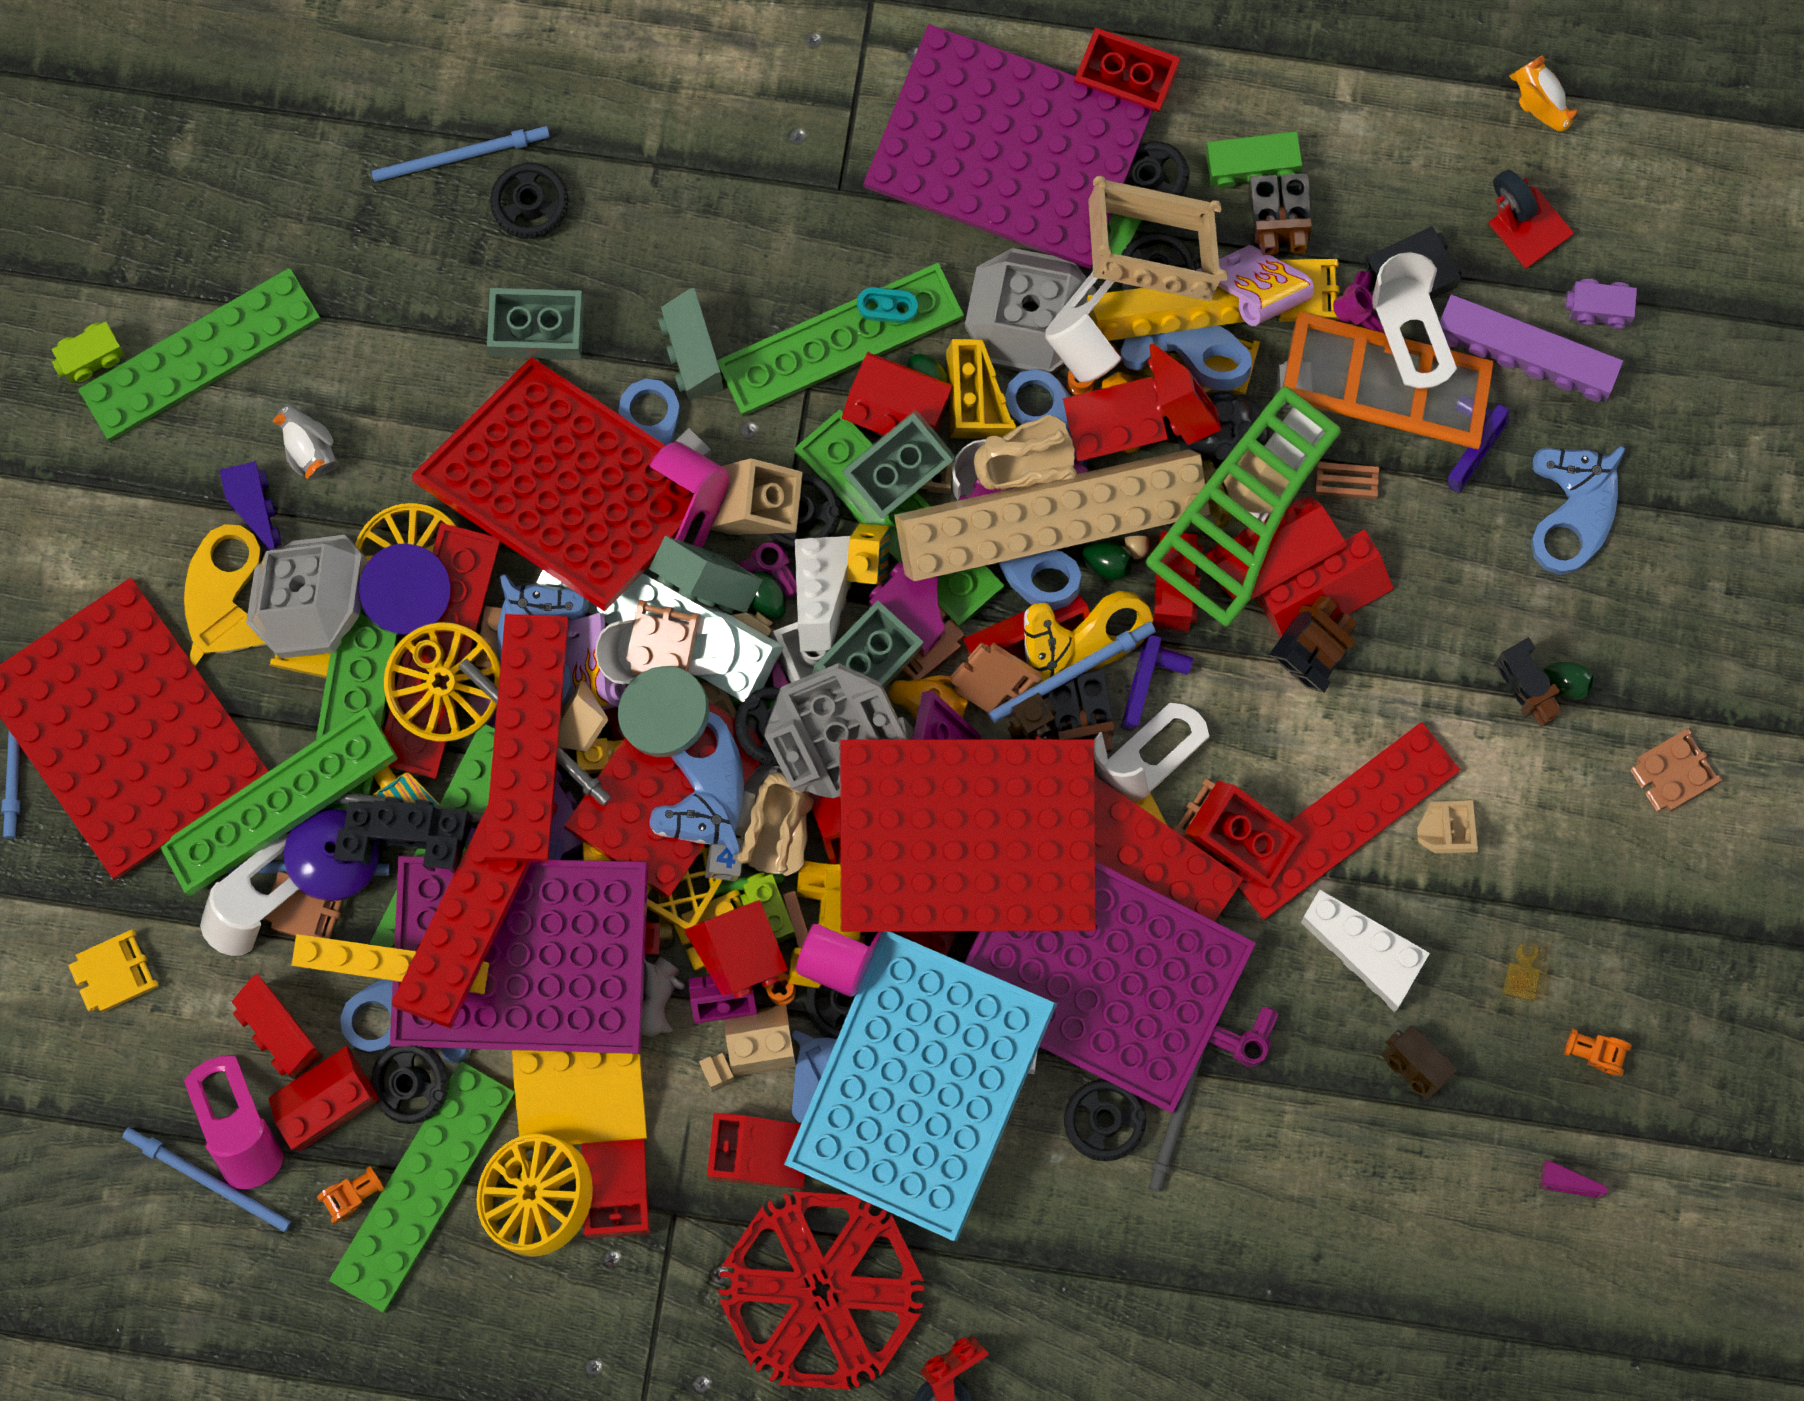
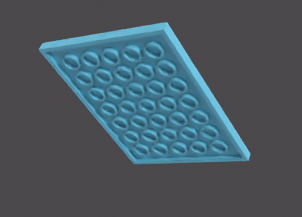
[784,932,1057,1241]

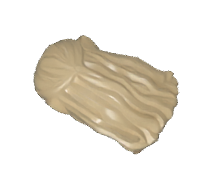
[974,415,1076,490]
[737,772,813,876]

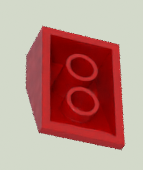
[1185,781,1303,888]

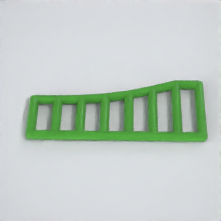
[1146,386,1341,626]

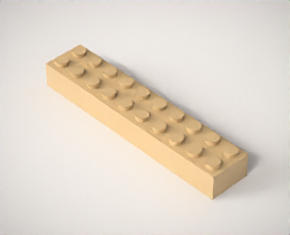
[894,449,1210,581]

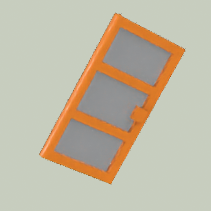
[1283,311,1494,450]

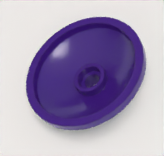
[284,809,379,901]

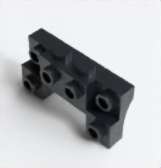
[334,797,473,873]

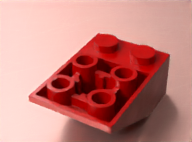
[1148,343,1221,445]
[707,1113,805,1190]
[581,1139,651,1239]

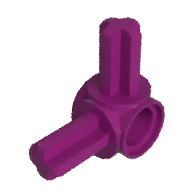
[1333,270,1385,333]
[738,541,797,598]
[1208,1007,1278,1068]

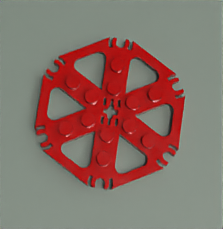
[718,1191,924,1390]

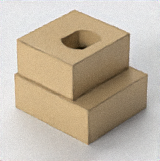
[920,462,953,494]
[699,1053,735,1092]

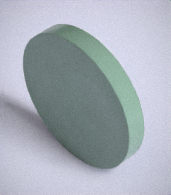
[618,666,709,757]

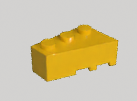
[946,339,1016,439]

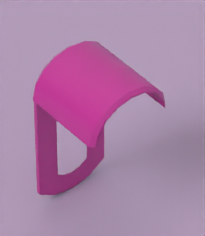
[650,441,729,548]
[796,924,883,997]
[184,1056,283,1189]

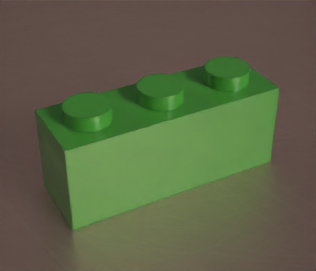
[1205,131,1302,189]

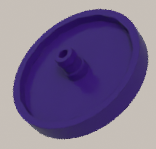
[358,544,450,635]

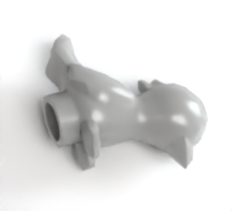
[642,957,685,1037]

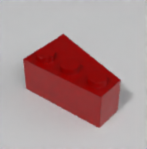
[1152,531,1203,632]

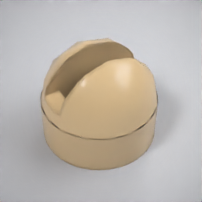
[1125,536,1149,559]

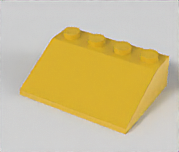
[512,1050,647,1149]

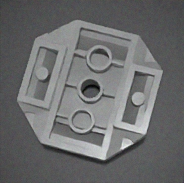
[965,248,1096,374]
[246,535,367,658]
[765,663,907,799]

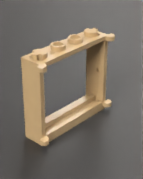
[1088,176,1228,301]

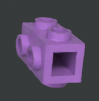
[1565,279,1637,329]

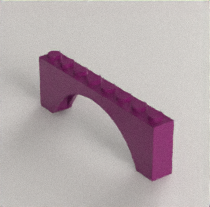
[869,459,1089,657]

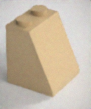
[710,458,802,535]
[724,1004,796,1077]

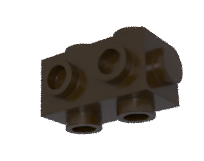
[1008,692,1056,740]
[1381,1025,1457,1100]

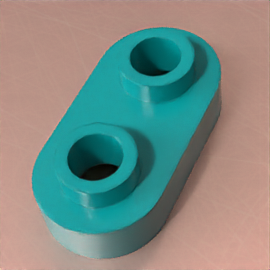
[857,287,918,324]

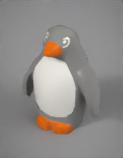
[273,405,340,480]

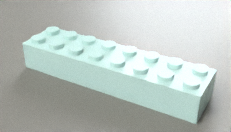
[536,568,784,702]

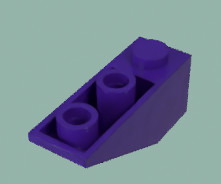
[220,461,282,550]

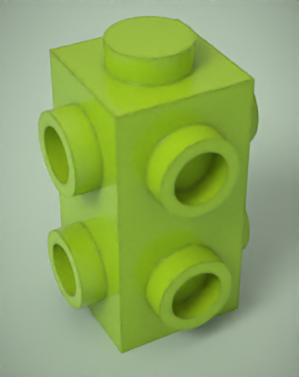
[51,321,125,384]
[740,872,796,943]

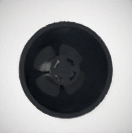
[1178,389,1269,478]

